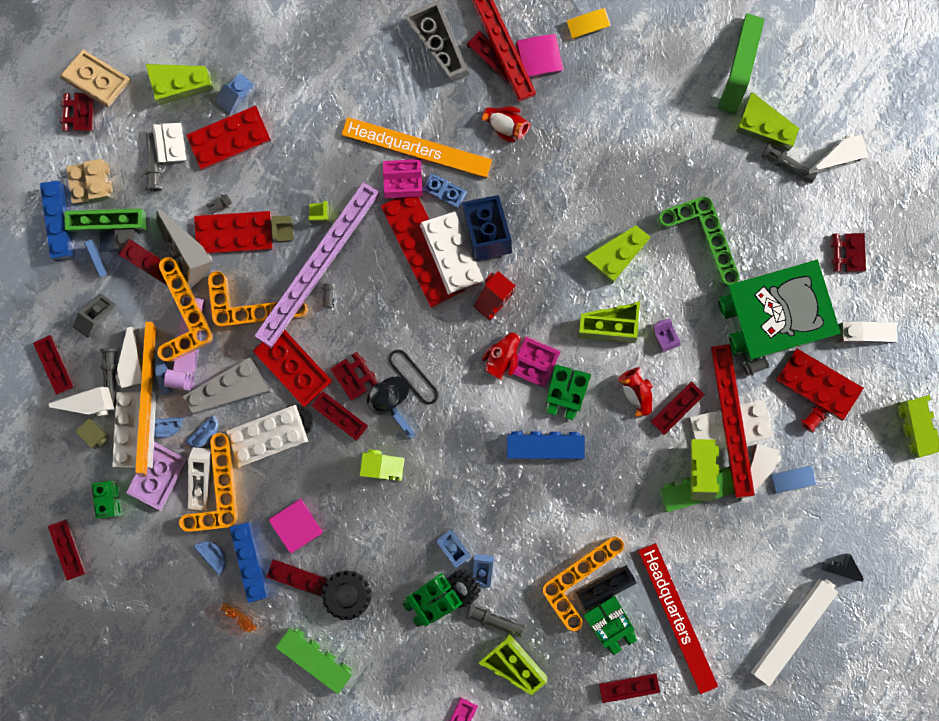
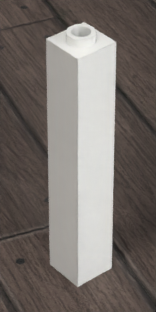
[751,579,838,687]

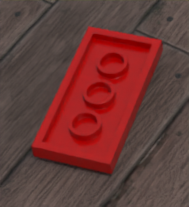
[186,105,271,170]
[194,211,273,254]
[253,329,333,407]
[776,348,864,421]

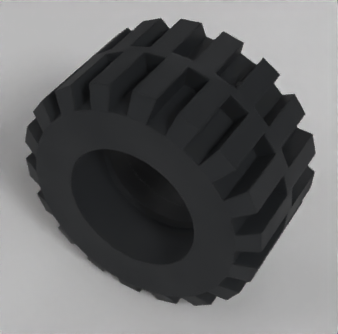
[322,570,372,620]

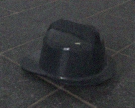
[367,376,409,414]

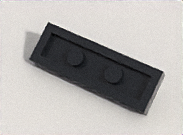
[576,565,637,610]

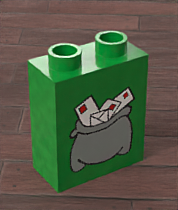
[717,259,841,362]

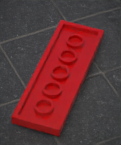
[381,197,465,308]

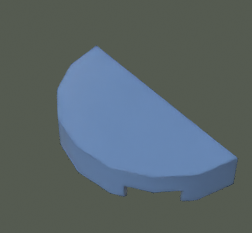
[84,240,107,277]
[389,407,416,439]
[186,415,218,448]
[154,417,183,438]
[193,541,226,575]

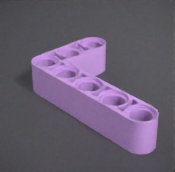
[164,297,205,392]

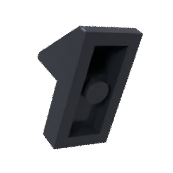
[821,553,864,582]

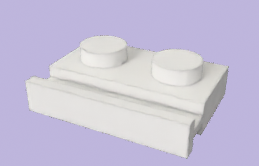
[152,123,186,163]

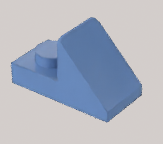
[215,72,255,114]
[436,529,471,568]
[472,554,494,588]

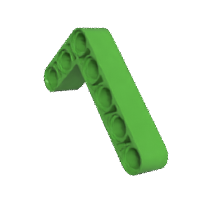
[717,13,765,115]
[658,196,739,287]

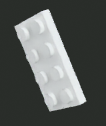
[420,212,484,294]
[112,392,156,469]
[689,399,774,450]
[226,405,309,467]

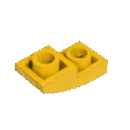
[566,8,611,39]

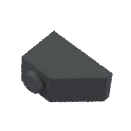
[100,229,138,252]
[73,293,116,338]

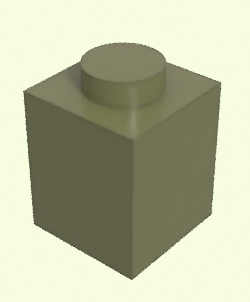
[75,418,109,448]

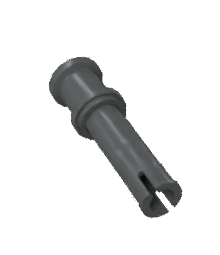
[145,133,163,192]
[761,142,817,184]
[100,348,118,406]
[466,603,525,637]

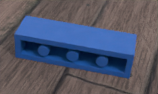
[40,180,75,261]
[507,431,585,459]
[229,522,270,603]

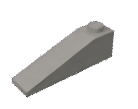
[155,209,212,288]

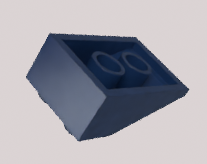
[462,195,512,261]

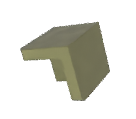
[272,215,294,242]

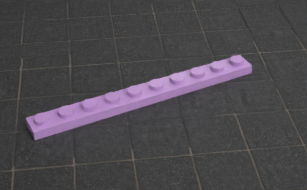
[255,182,380,348]

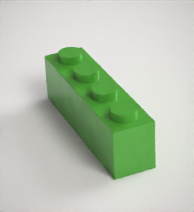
[65,208,146,233]
[659,466,734,512]
[275,627,353,694]

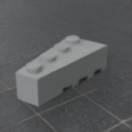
[404,0,470,82]
[183,357,271,414]

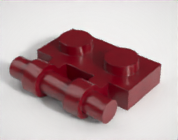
[59,93,95,132]
[830,233,866,272]
[330,351,378,401]

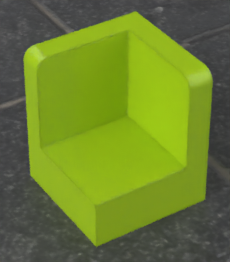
[308,201,329,224]

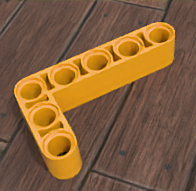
[157,257,213,362]
[208,271,308,328]
[179,433,238,532]
[542,536,624,631]

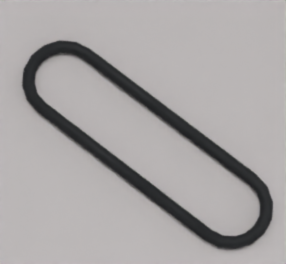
[389,349,439,404]

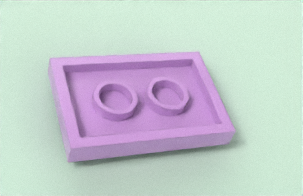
[126,442,188,511]

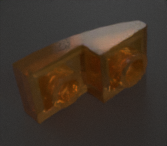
[221,602,259,632]

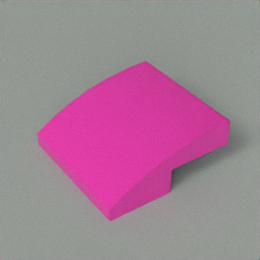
[516,34,563,78]
[383,159,423,198]
[513,336,561,388]
[269,498,323,553]

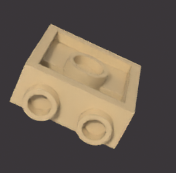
[66,159,113,205]

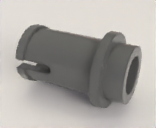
[206,194,232,215]
[321,283,336,307]
[743,356,769,376]

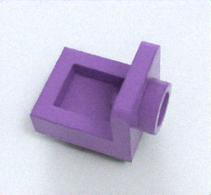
[653,318,681,353]

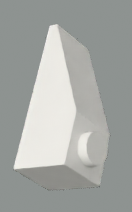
[809,134,868,174]
[838,322,897,343]
[116,327,143,389]
[49,387,114,417]
[739,444,781,501]
[188,447,212,511]

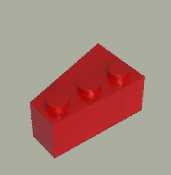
[473,271,516,321]

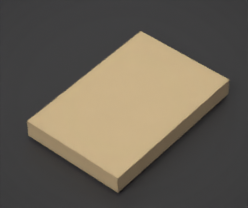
[60,49,130,108]

